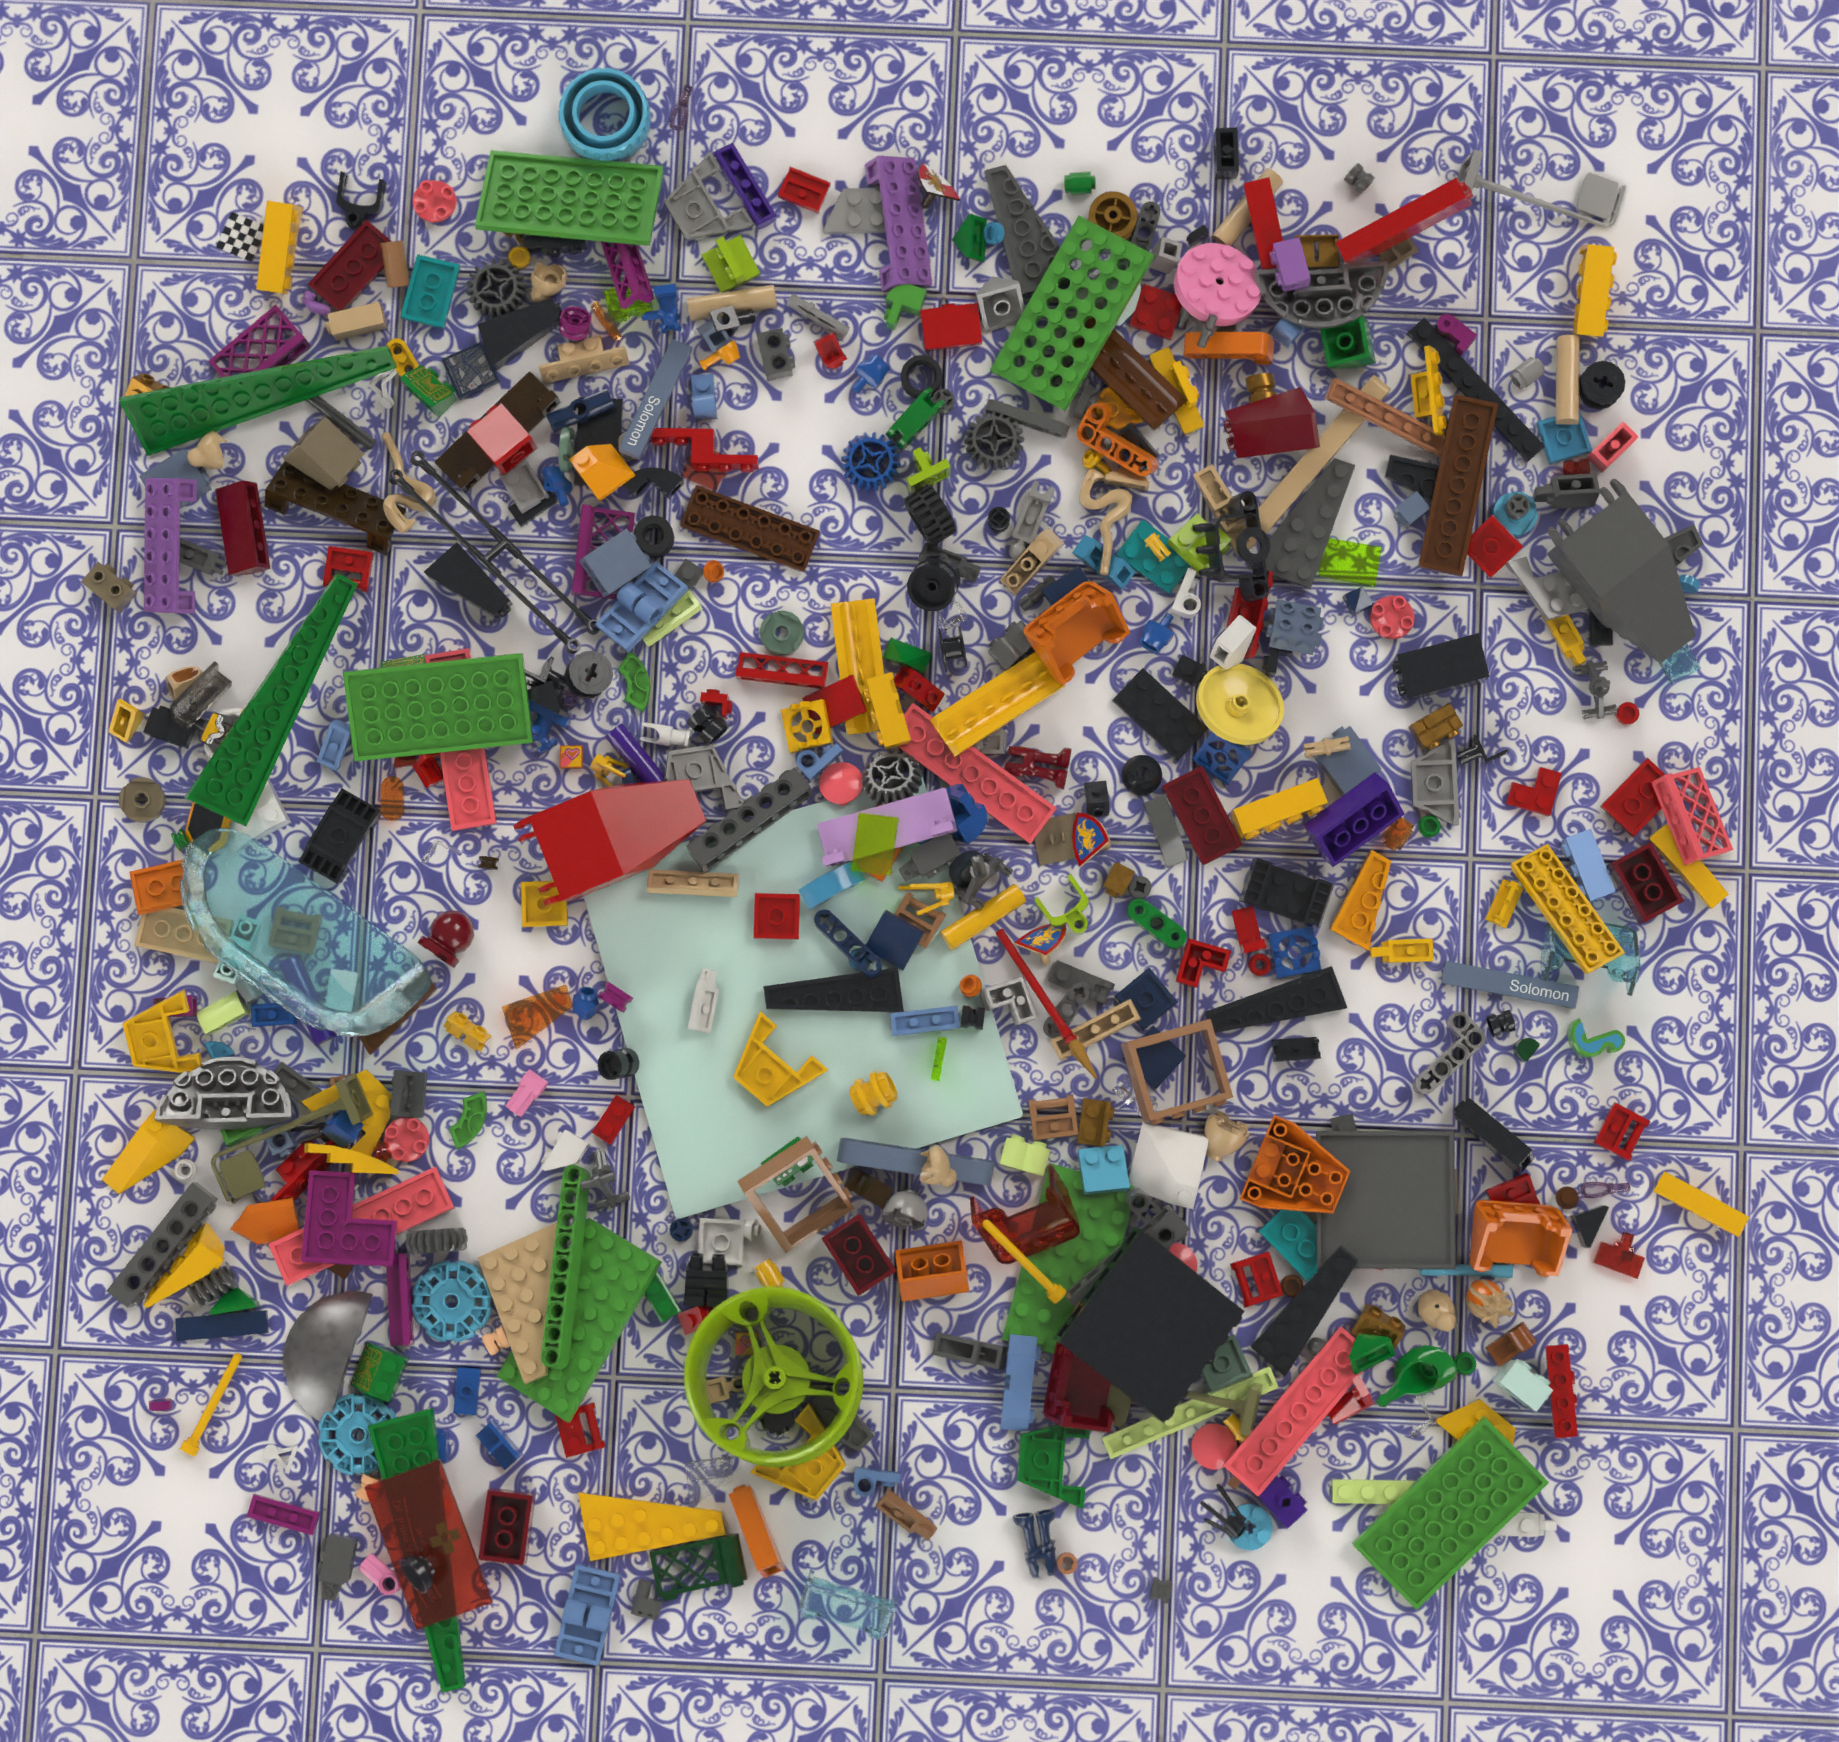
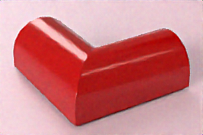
[1175,938,1231,988]

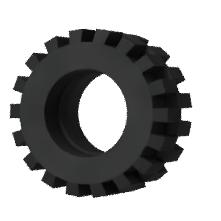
[904,484,956,546]

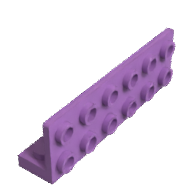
[865,155,932,292]
[144,478,197,614]

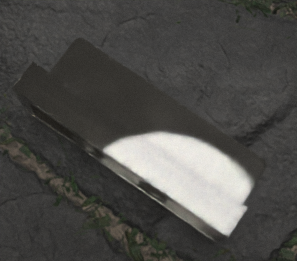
[170,661,232,730]

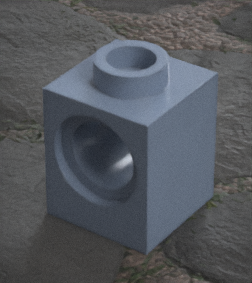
[1393,491,1430,529]
[261,1121,298,1158]

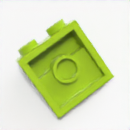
[1167,513,1232,574]

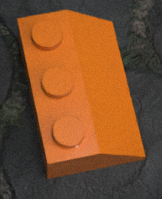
[895,1240,970,1302]

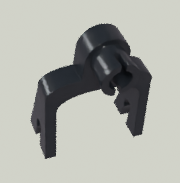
[336,171,387,230]

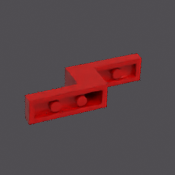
[649,428,759,473]

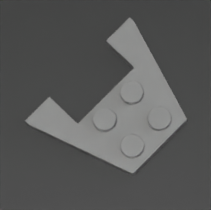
[664,151,754,241]
[1506,556,1589,621]
[664,745,744,811]

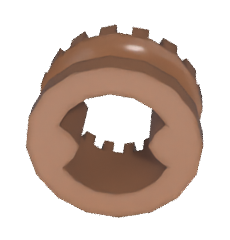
[1057,1552,1078,1574]

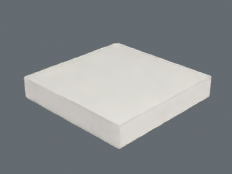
[698,1218,746,1266]

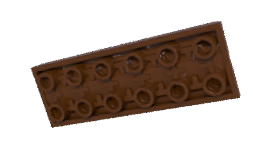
[1074,318,1186,431]
[680,485,820,573]

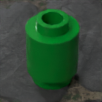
[1064,171,1096,195]

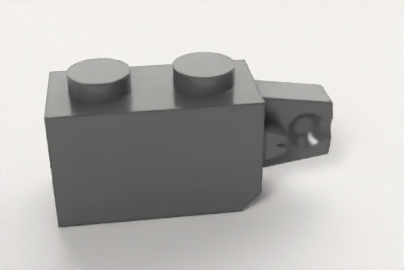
[1533,473,1600,509]
[899,833,961,882]
[317,1533,359,1601]

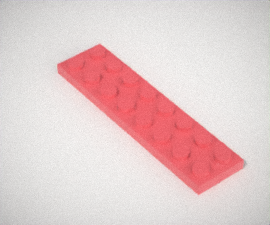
[425,648,497,831]
[897,703,1057,845]
[268,1166,455,1286]
[1223,1326,1363,1497]

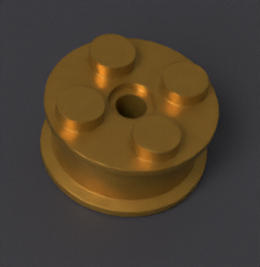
[1088,191,1137,240]

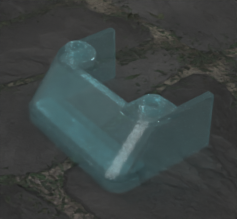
[1540,921,1641,996]
[798,1570,898,1640]

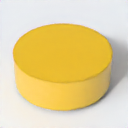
[508,246,531,270]

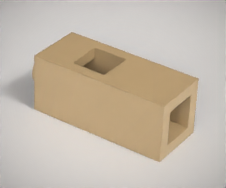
[326,302,388,341]

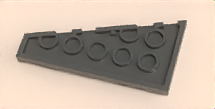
[985,165,1074,296]
[1247,458,1355,590]

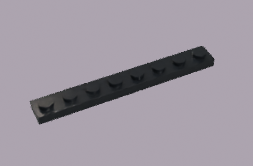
[1407,317,1545,463]

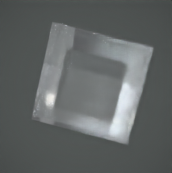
[1111,1075,1136,1105]

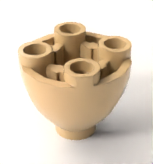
[1204,1111,1249,1161]

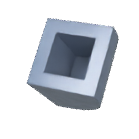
[696,319,731,353]

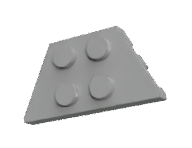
[824,188,886,234]
[1410,739,1459,826]

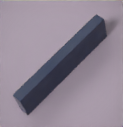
[175,1310,269,1341]

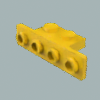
[1410,346,1447,436]
[1149,347,1204,435]

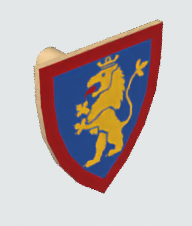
[1072,812,1111,867]
[1014,924,1067,965]

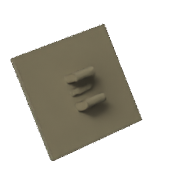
[1034,813,1076,866]

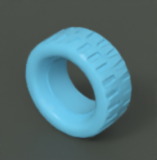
[558,68,651,162]

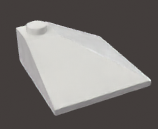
[225,779,292,854]
[1129,1122,1209,1209]

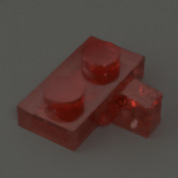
[1593,1232,1645,1279]

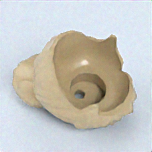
[530,261,567,304]
[187,431,227,470]
[920,1145,957,1187]
[1417,1289,1456,1332]

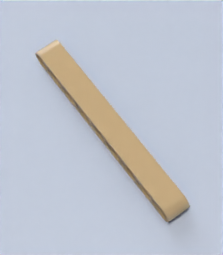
[1258,375,1391,534]

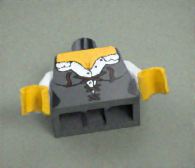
[194,708,244,759]

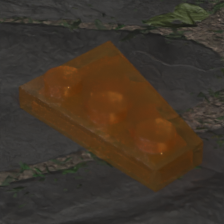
[502,985,572,1050]

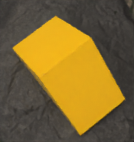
[108,698,146,743]

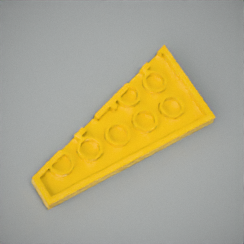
[578,1492,726,1561]

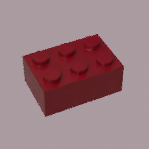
[1606,842,1684,925]
[821,1213,897,1296]
[478,1488,536,1565]

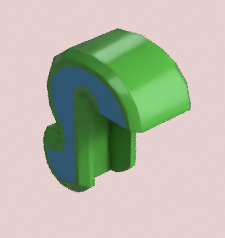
[1567,1018,1625,1058]

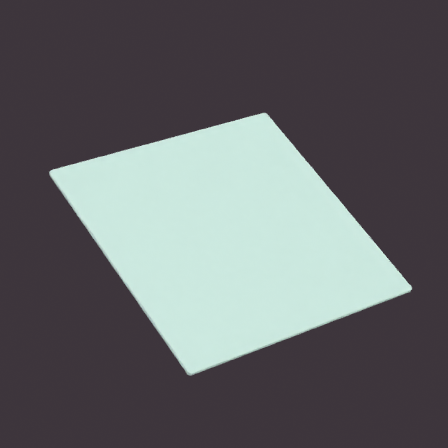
[584,776,1023,1219]

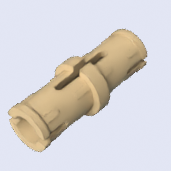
[1303,736,1351,758]

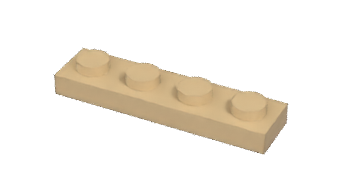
[647,869,739,897]

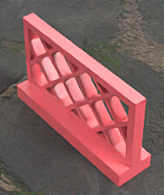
[1651,767,1733,865]

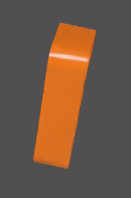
[1183,332,1274,365]
[1077,402,1158,476]

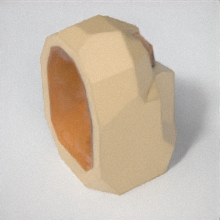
[165,666,205,701]

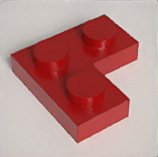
[1506,767,1562,817]

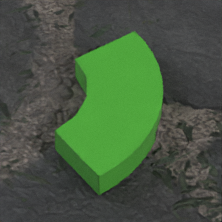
[617,652,651,713]
[449,1091,487,1149]

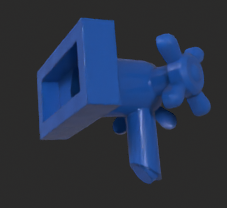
[641,284,682,333]
[522,700,571,754]

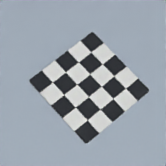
[216,212,264,262]

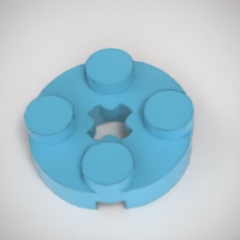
[1493,492,1538,537]
[1228,1503,1273,1550]

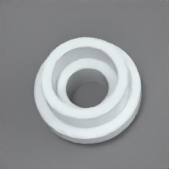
[174,1159,197,1182]
[743,1218,761,1241]

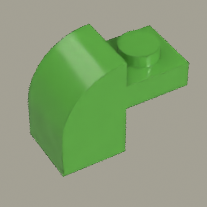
[884,284,927,331]

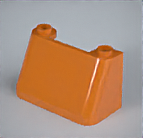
[1023,581,1131,686]
[1469,1200,1573,1277]

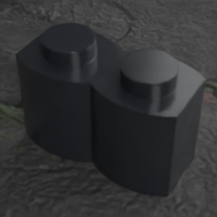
[143,705,196,749]

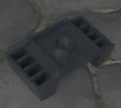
[298,788,382,884]
[1239,858,1334,928]

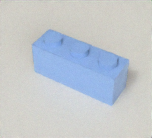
[1561,829,1616,902]

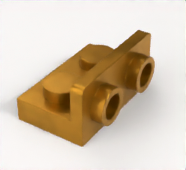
[1077,1098,1115,1147]
[1351,1303,1406,1349]

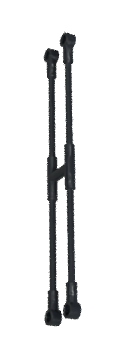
[388,450,600,654]

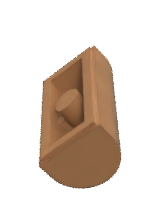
[380,240,409,288]

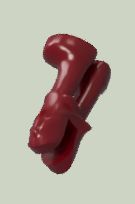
[1004,746,1072,790]

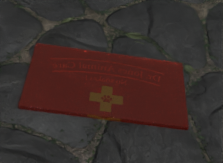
[364,1459,493,1630]

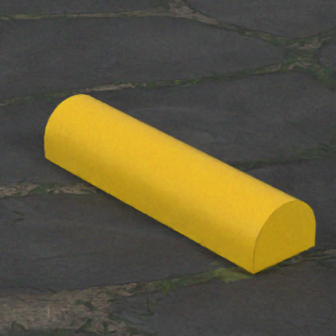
[939,884,1026,951]

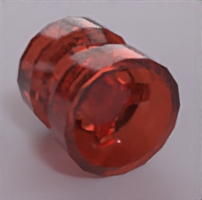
[1563,458,1590,475]

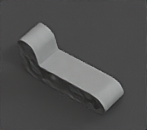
[1412,1011,1486,1095]

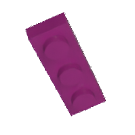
[247,1494,320,1535]

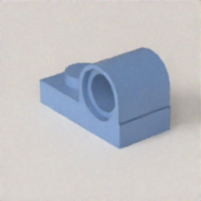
[1271,318,1306,348]
[691,373,718,421]
[316,719,352,771]
[797,743,844,782]
[854,1466,901,1497]

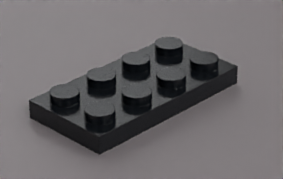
[1112,668,1208,762]

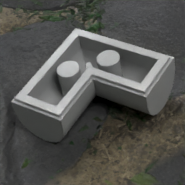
[980,976,1038,1026]

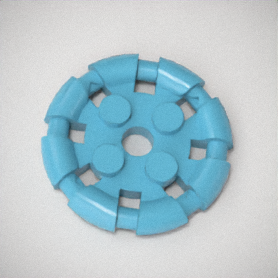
[411,1260,493,1342]
[318,1393,396,1476]

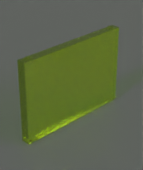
[1318,538,1382,586]
[851,813,899,876]

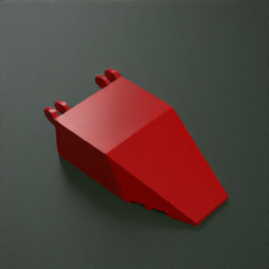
[513,779,707,905]

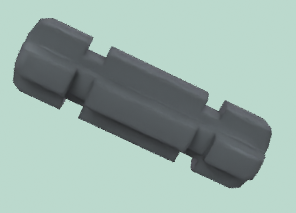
[1019,575,1055,611]

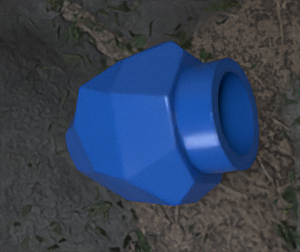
[572,987,600,1020]

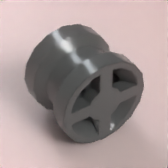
[932,389,954,415]
[1505,494,1530,520]
[1128,876,1152,899]
[1149,1577,1172,1604]

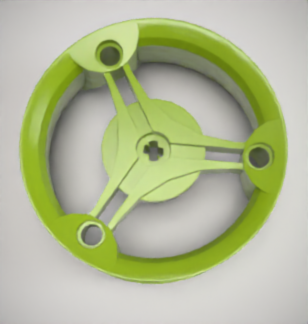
[684,1286,864,1467]

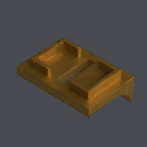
[1294,234,1339,268]

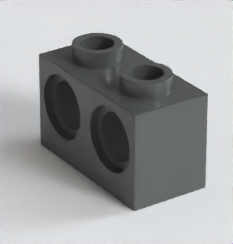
[756,328,796,381]

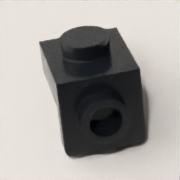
[1262,647,1293,677]
[1084,781,1109,817]

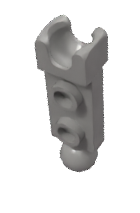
[1009,480,1055,560]

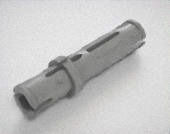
[786,293,850,339]

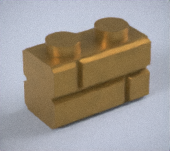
[1408,703,1463,751]

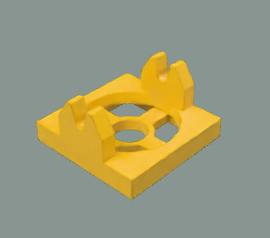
[781,699,833,753]

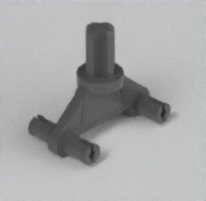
[1177,306,1236,348]
[1573,661,1617,720]
[954,853,1013,910]
[580,1149,630,1210]

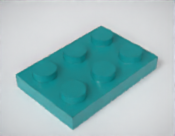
[400,254,461,329]
[1116,519,1191,595]
[1258,1209,1319,1281]

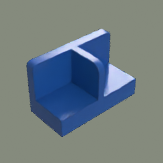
[476,1420,523,1470]

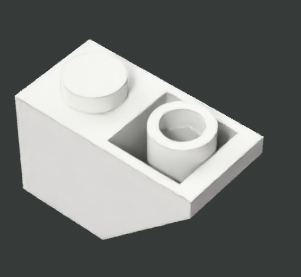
[1209,615,1257,670]
[541,1130,590,1171]

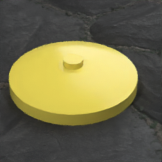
[1196,663,1284,745]

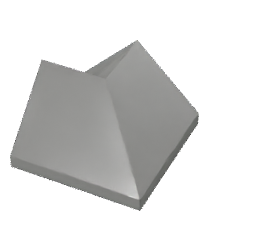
[975,276,1025,333]

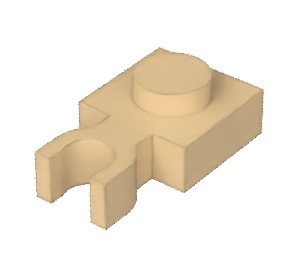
[707,1376,744,1404]

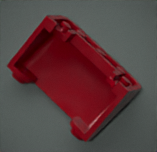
[1043,1341,1115,1433]

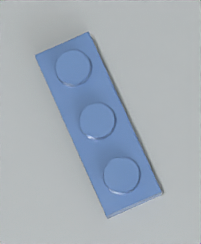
[890,1005,960,1036]

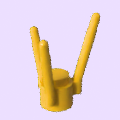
[590,754,629,787]
[898,881,954,916]

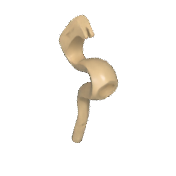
[381,432,436,533]
[1079,468,1132,575]

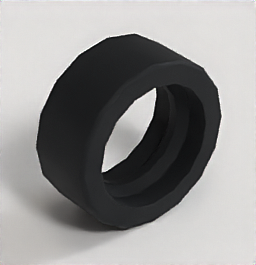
[901,355,942,399]

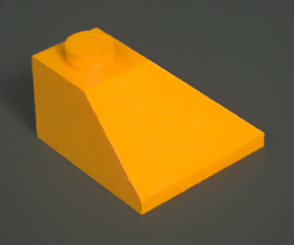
[569,444,636,501]

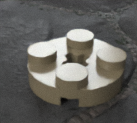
[119,777,166,823]

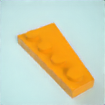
[1329,850,1391,951]

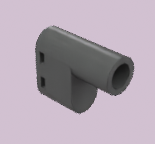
[631,1579,663,1620]

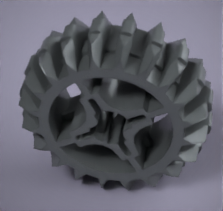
[466,259,526,318]
[964,410,1024,471]
[862,749,922,805]
[405,1228,468,1254]

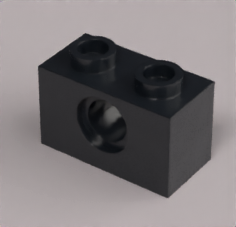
[1213,128,1239,179]

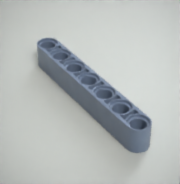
[837,1138,995,1185]

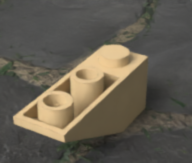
[1000,528,1065,595]

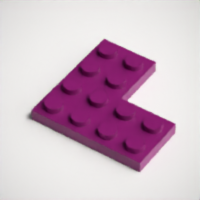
[301,1170,398,1267]

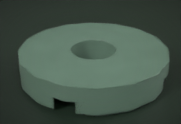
[559,427,575,472]
[760,610,804,655]

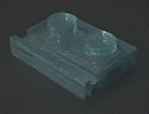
[1658,643,1701,685]

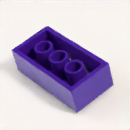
[1303,772,1405,867]

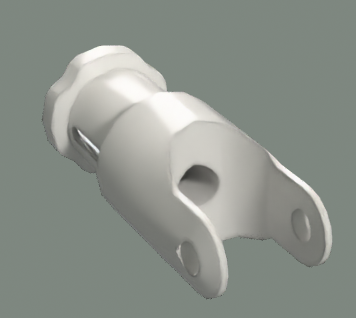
[640,722,692,748]

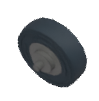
[949,851,987,889]

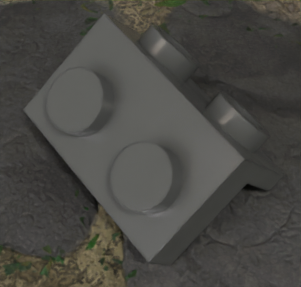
[389,1070,428,1118]

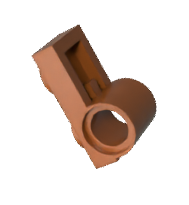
[1485,1322,1537,1367]

